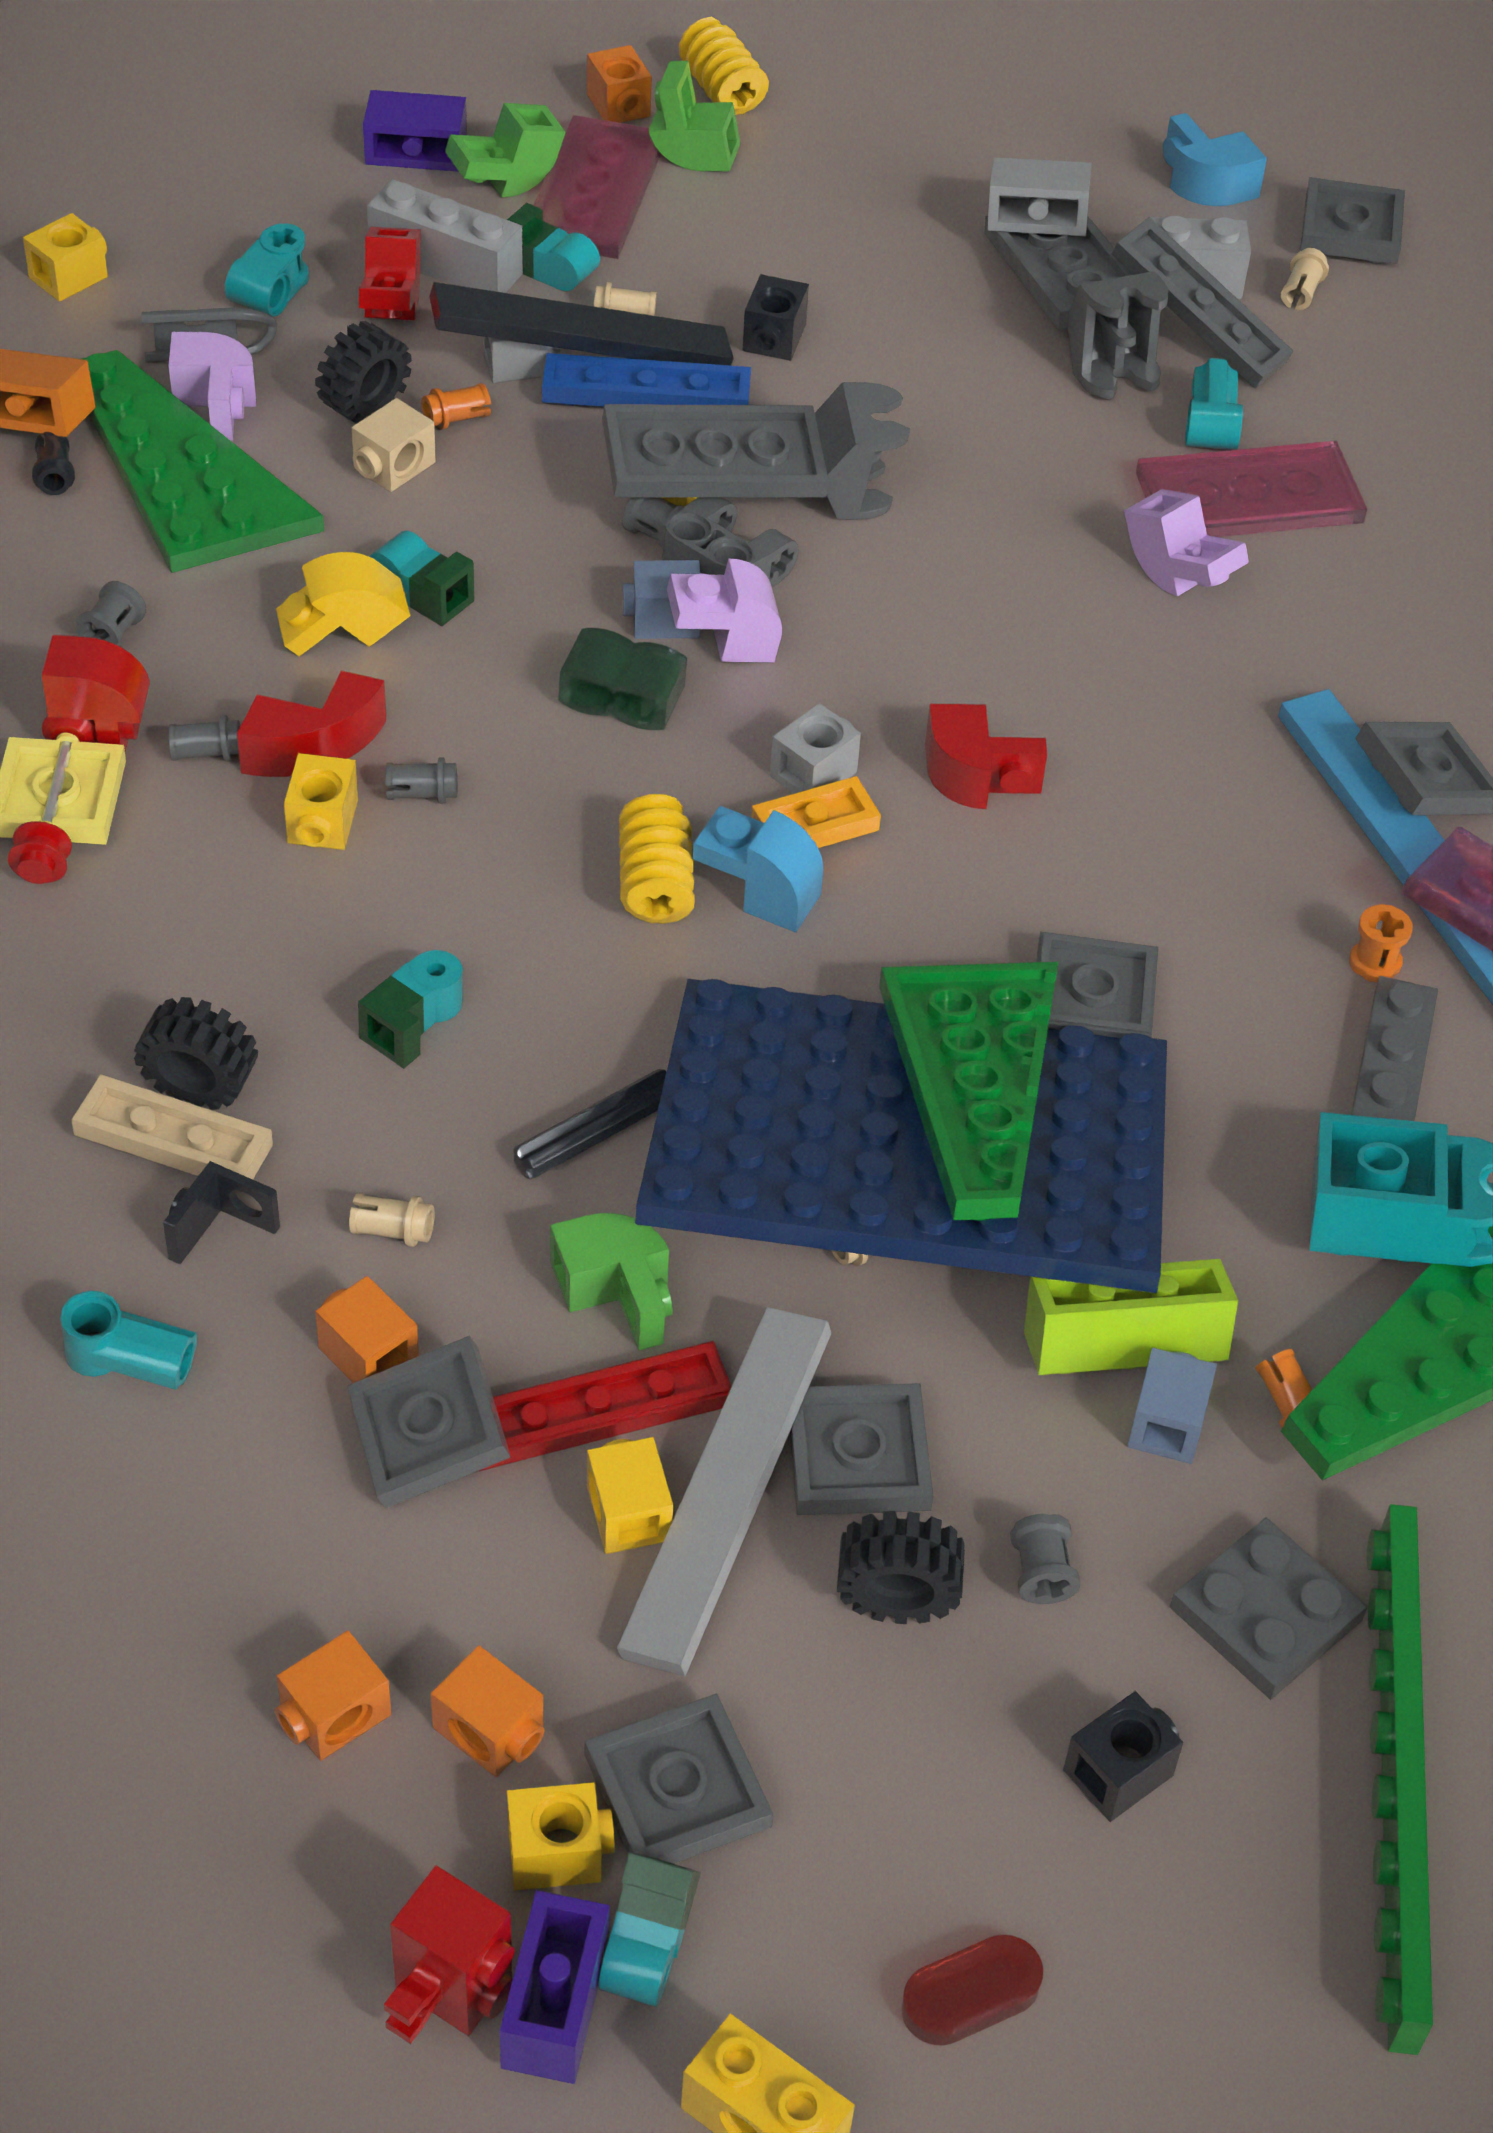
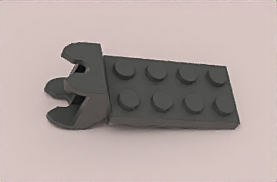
[984,216,1168,399]
[602,382,910,519]

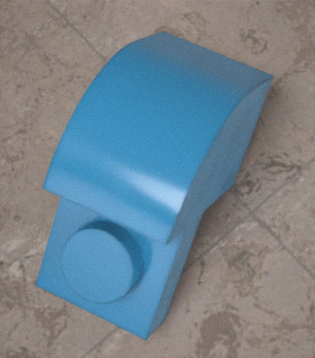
[1163,113,1267,206]
[693,806,823,933]

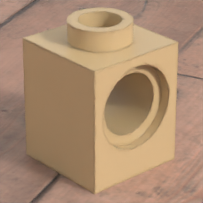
[351,398,436,492]

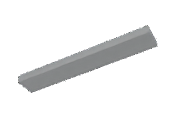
[617,1307,832,1676]

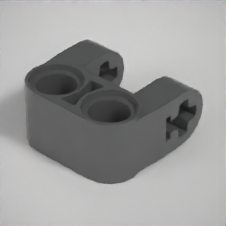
[662,497,799,587]

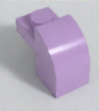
[169,332,256,441]
[1124,489,1249,596]
[667,558,782,663]

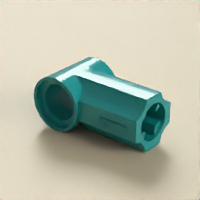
[1185,358,1243,451]
[60,1291,197,1390]

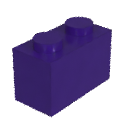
[363,90,467,172]
[499,1890,610,2084]

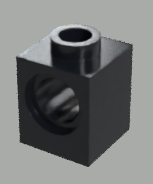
[742,274,809,361]
[1063,1691,1184,1822]

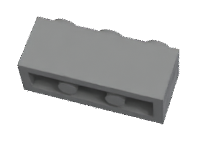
[367,179,523,293]

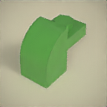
[648,61,741,171]
[445,103,566,197]
[550,1213,673,1351]

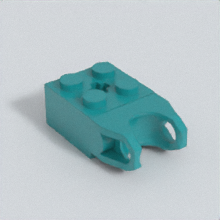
[1309,1112,1493,1267]

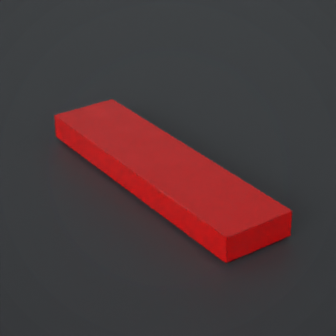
[479,1341,732,1471]

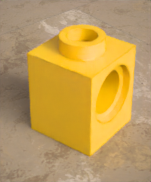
[23,213,108,302]
[284,753,358,850]
[587,1437,673,1554]
[507,1782,615,1891]

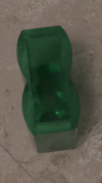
[558,628,687,730]

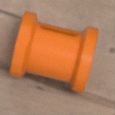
[1349,904,1413,983]

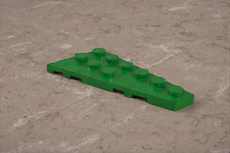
[82,350,324,573]
[879,961,1059,1221]
[1281,1226,1493,1481]

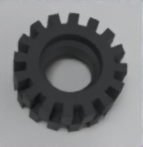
[315,321,412,424]
[134,997,258,1110]
[837,1511,965,1624]

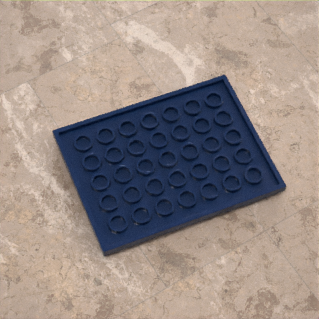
[635,979,1167,1293]

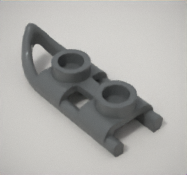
[141,307,277,362]

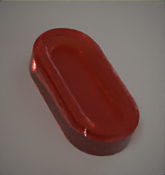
[901,1935,1043,2046]

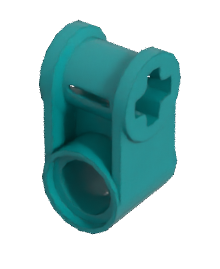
[225,223,309,317]

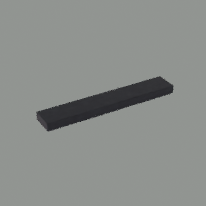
[429,282,734,366]

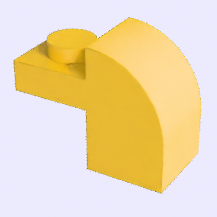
[276,552,410,657]

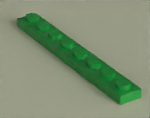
[1367,1504,1433,2055]

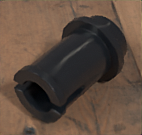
[32,432,75,495]

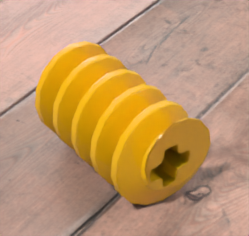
[679,16,769,115]
[619,794,695,924]

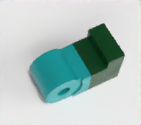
[507,203,600,291]
[369,530,474,626]
[358,950,463,1069]
[599,1852,701,2007]

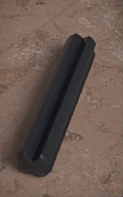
[513,1069,666,1179]

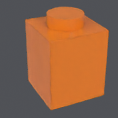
[315,1276,419,1383]

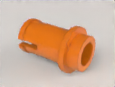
[421,383,491,430]
[1255,1348,1312,1428]

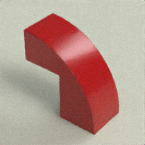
[237,670,386,777]

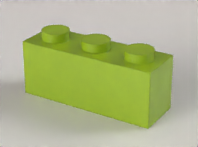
[1024,1259,1238,1375]

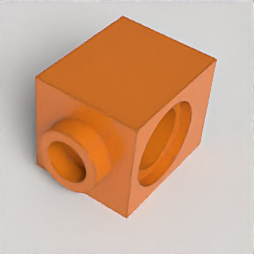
[587,45,652,126]
[274,1630,391,1761]
[431,1645,545,1778]

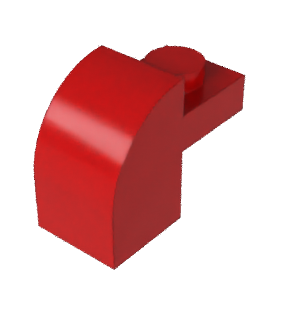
[359,226,421,320]
[41,635,150,752]
[925,703,1048,809]

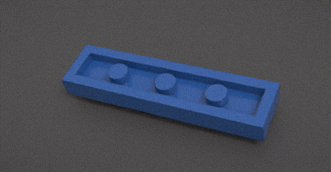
[542,353,751,406]

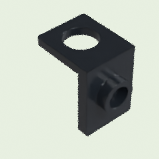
[163,1161,280,1264]

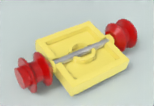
[0,707,126,884]

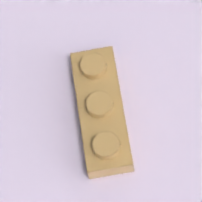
[72,1074,273,1179]

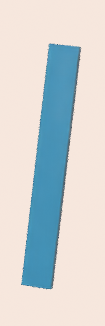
[1278,689,1493,1005]

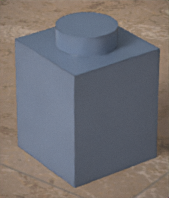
[623,560,701,639]
[1127,1347,1217,1464]

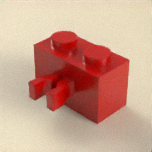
[384,1865,515,2044]

